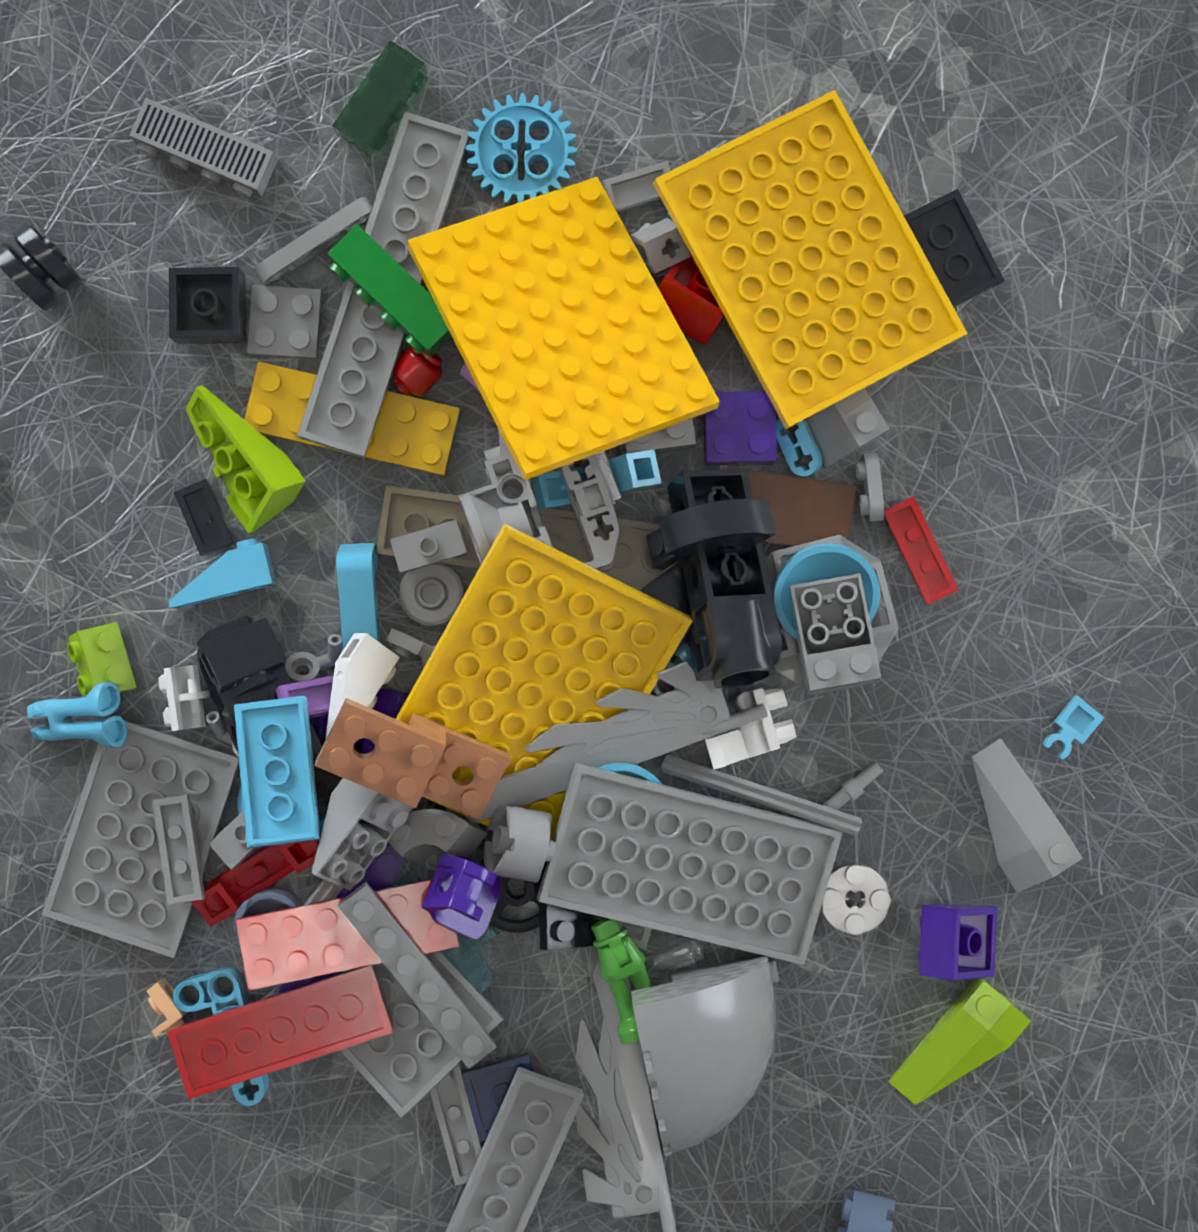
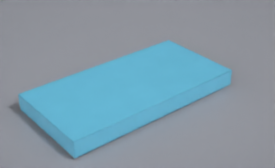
[234,696,321,848]

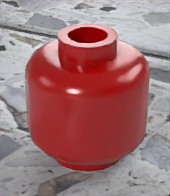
[393,346,443,396]

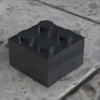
[169,267,246,344]

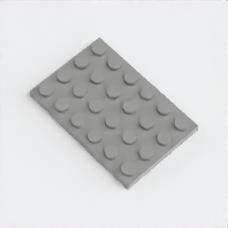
[42,716,239,958]

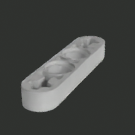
[254,197,373,286]

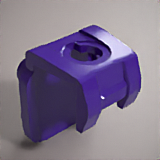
[421,854,501,939]

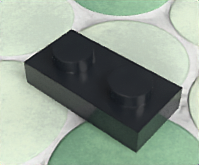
[174,479,234,557]

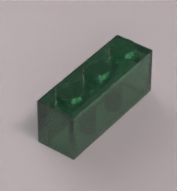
[332,40,428,157]

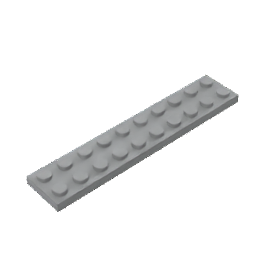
[297,111,470,459]

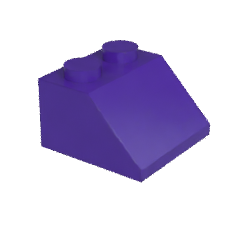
[918,904,997,980]

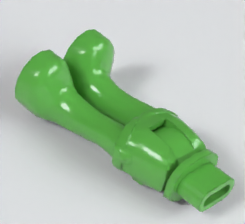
[591,918,652,1044]

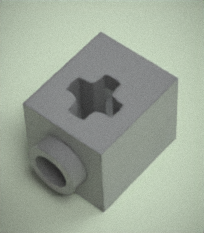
[631,218,691,274]

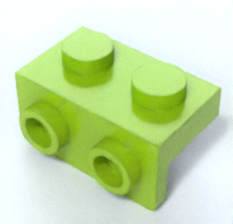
[67,622,137,696]

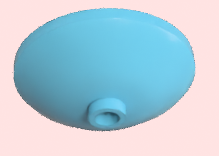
[773,543,880,639]

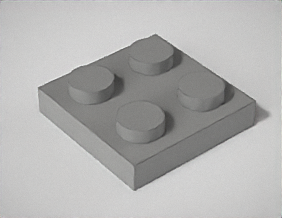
[247,285,322,360]

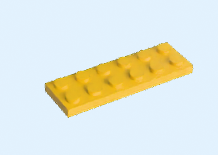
[244,361,461,476]

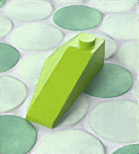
[186,385,306,534]

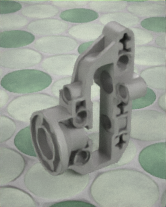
[458,429,619,573]

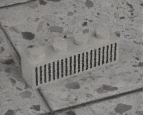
[129,98,278,198]

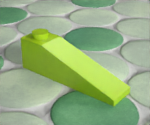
[888,978,1031,1105]

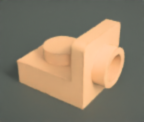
[146,978,187,1037]

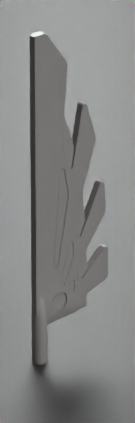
[467,662,768,824]
[576,960,677,1232]

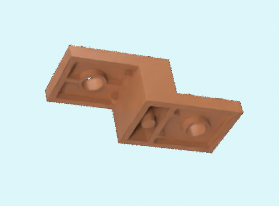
[315,698,511,820]

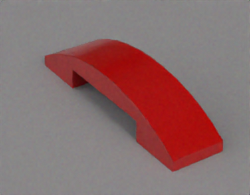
[191,840,319,927]

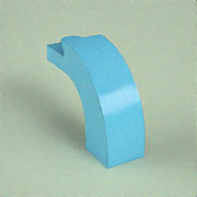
[531,449,662,510]

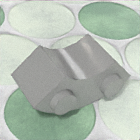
[388,809,488,864]

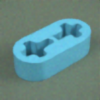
[776,418,823,477]

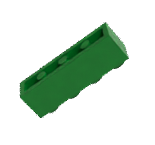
[327,224,452,358]

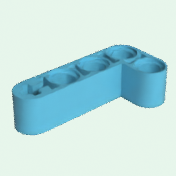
[336,543,381,650]
[173,967,270,1106]

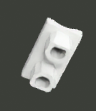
[158,665,210,731]

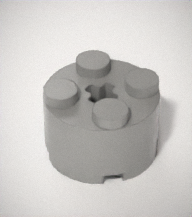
[484,805,555,883]

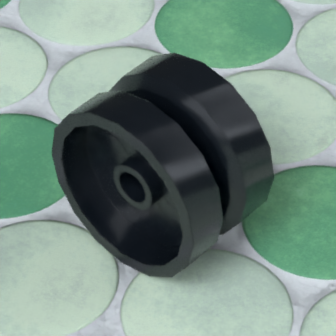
[0,221,81,311]

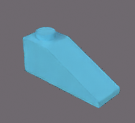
[168,538,277,609]

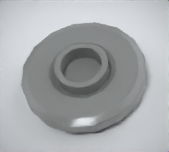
[399,563,464,626]

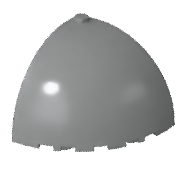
[631,954,779,1156]

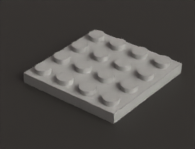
[340,950,505,1118]

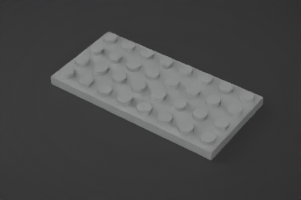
[537,762,843,965]

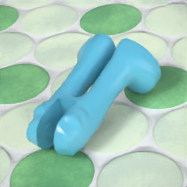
[27,682,127,747]

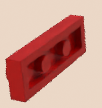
[884,496,959,605]

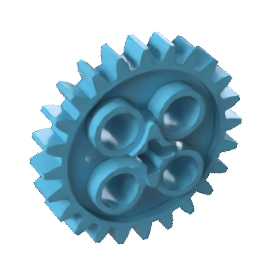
[465,93,578,206]

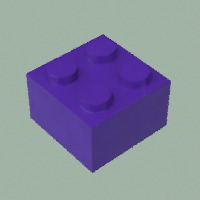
[704,391,777,466]

